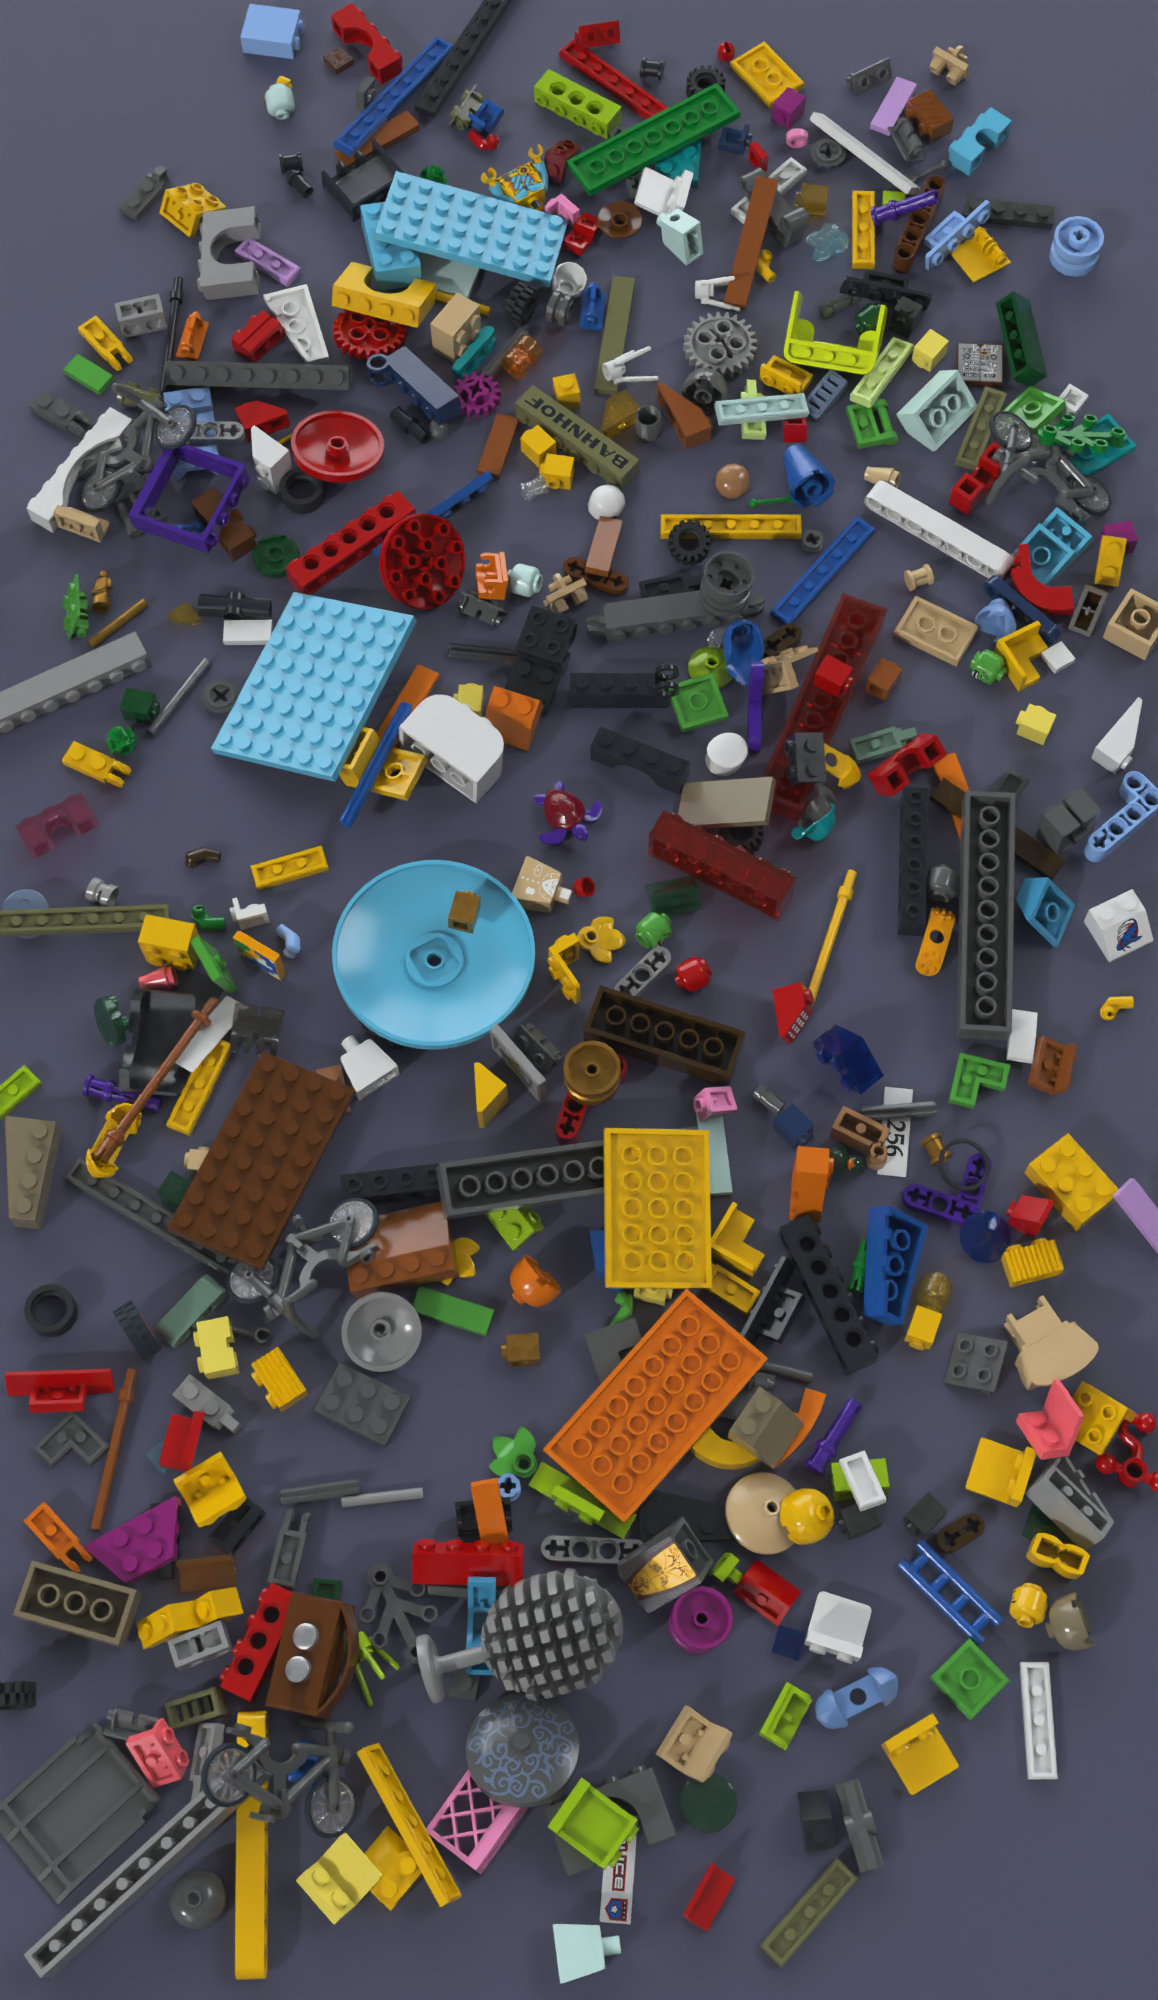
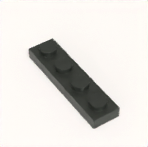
[963,197,1055,230]

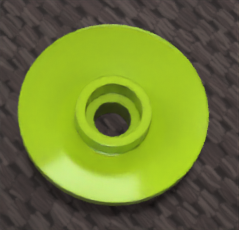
[688,646,733,688]

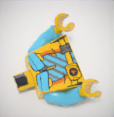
[481,144,548,212]

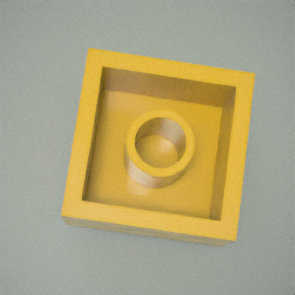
[138,915,200,971]

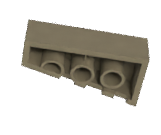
[5,1116,62,1230]

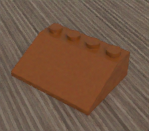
[347,1202,460,1299]

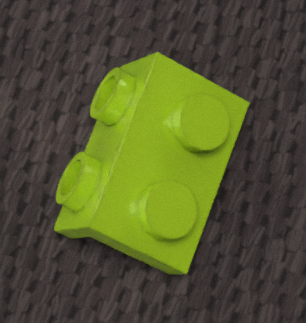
[485,1207,545,1251]

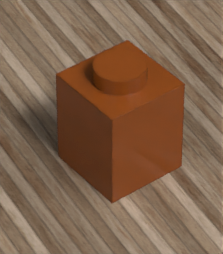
[865,658,903,702]

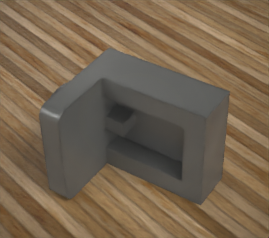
[990,767,1030,802]

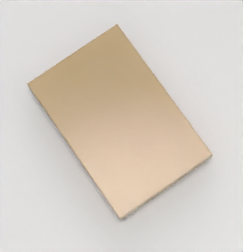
[893,596,979,667]

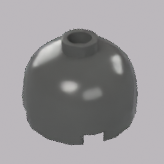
[681,368,728,415]
[169,1869,228,1930]

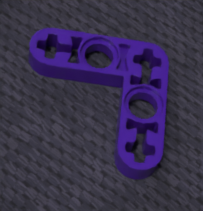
[748,662,764,751]
[902,1153,992,1227]

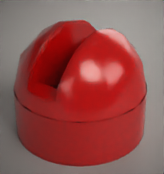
[717,41,735,62]
[573,877,595,898]

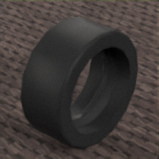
[279,468,325,514]
[24,1284,78,1337]

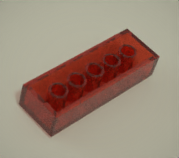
[648,810,796,921]

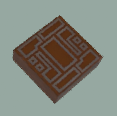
[323,46,354,75]

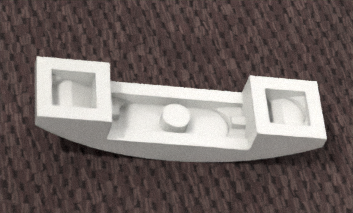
[1018,384,1089,464]

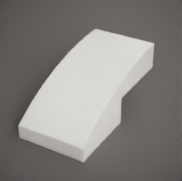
[1006,1009,1038,1064]

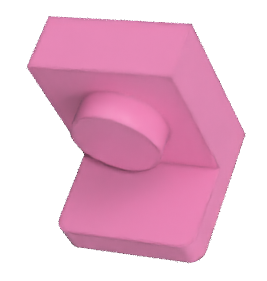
[545,193,580,228]
[693,1086,738,1121]

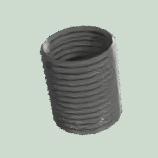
[636,405,661,442]

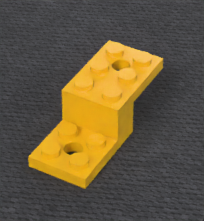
[339,727,428,801]

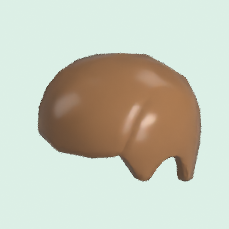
[715,463,751,499]

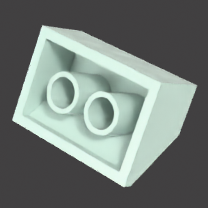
[896,370,978,451]

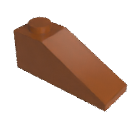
[656,382,713,450]

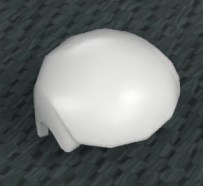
[551,262,587,299]
[588,484,625,520]

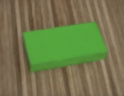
[63,354,114,395]

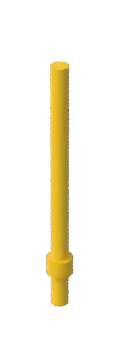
[808,869,857,1007]

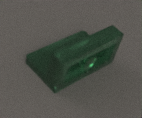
[645,876,702,915]

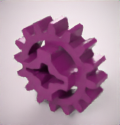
[452,372,501,420]

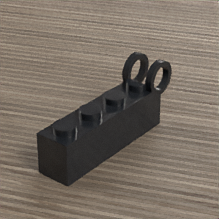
[570,664,679,708]

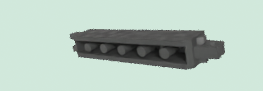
[586,590,765,641]

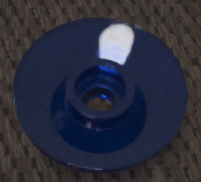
[960,1211,1011,1263]

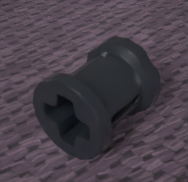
[640,57,665,81]
[279,151,304,174]

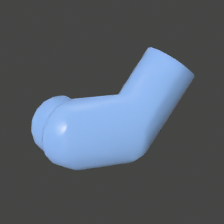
[275,924,301,959]

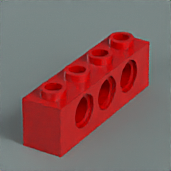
[219,1583,292,1704]

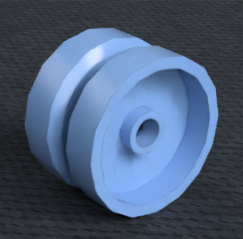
[1049,216,1104,277]

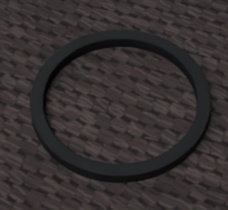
[938,1139,990,1191]

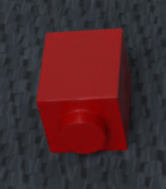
[813,655,854,698]

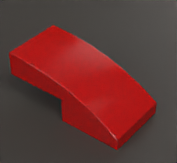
[562,212,600,256]

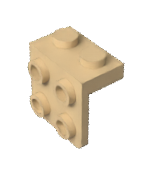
[655,1705,732,1782]

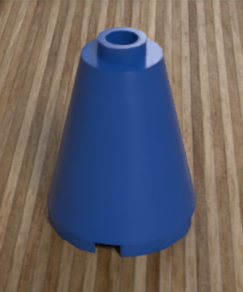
[783,444,835,508]

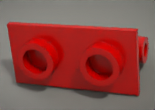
[574,20,621,49]

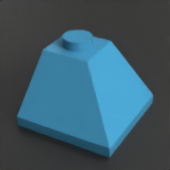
[1016,877,1075,947]

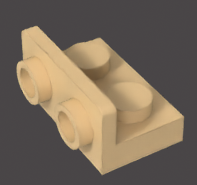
[53,505,110,543]

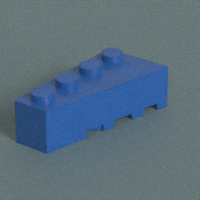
[863,1205,928,1326]

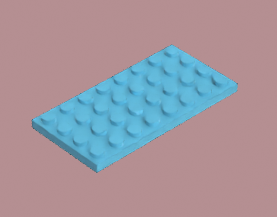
[374,171,568,287]

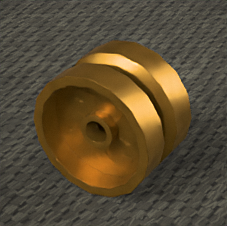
[563,1040,621,1106]

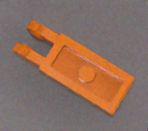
[23,1502,94,1573]

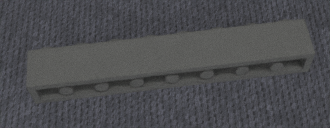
[165,360,352,390]

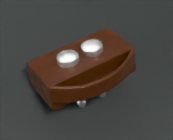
[265,1592,359,1719]

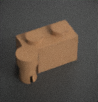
[829,1106,890,1170]

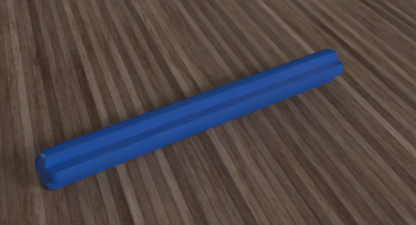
[339,702,412,828]

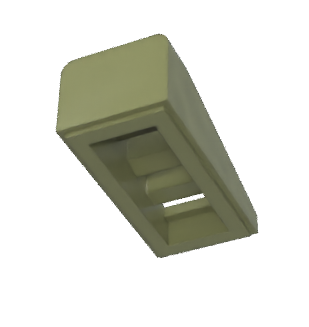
[164,1686,229,1731]

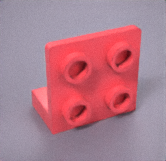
[1016,1379,1084,1460]

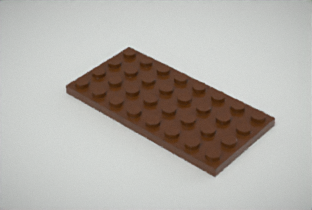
[167,1051,356,1272]

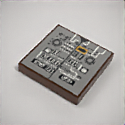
[956,342,1003,388]

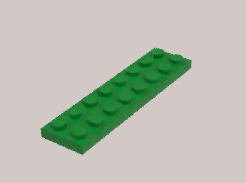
[567,83,740,196]

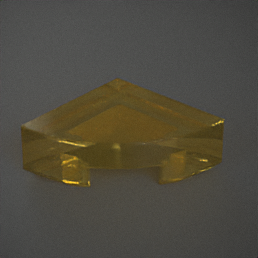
[167,602,201,626]

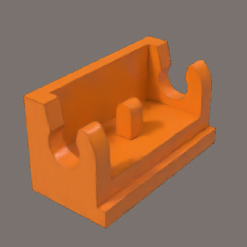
[475,552,508,600]

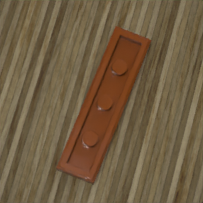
[334,110,420,168]

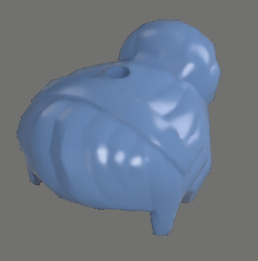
[975,598,1017,643]

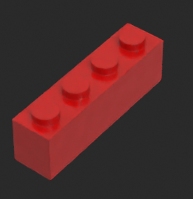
[412,1539,524,1586]

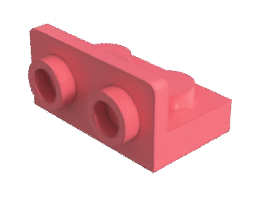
[125,1718,190,1788]

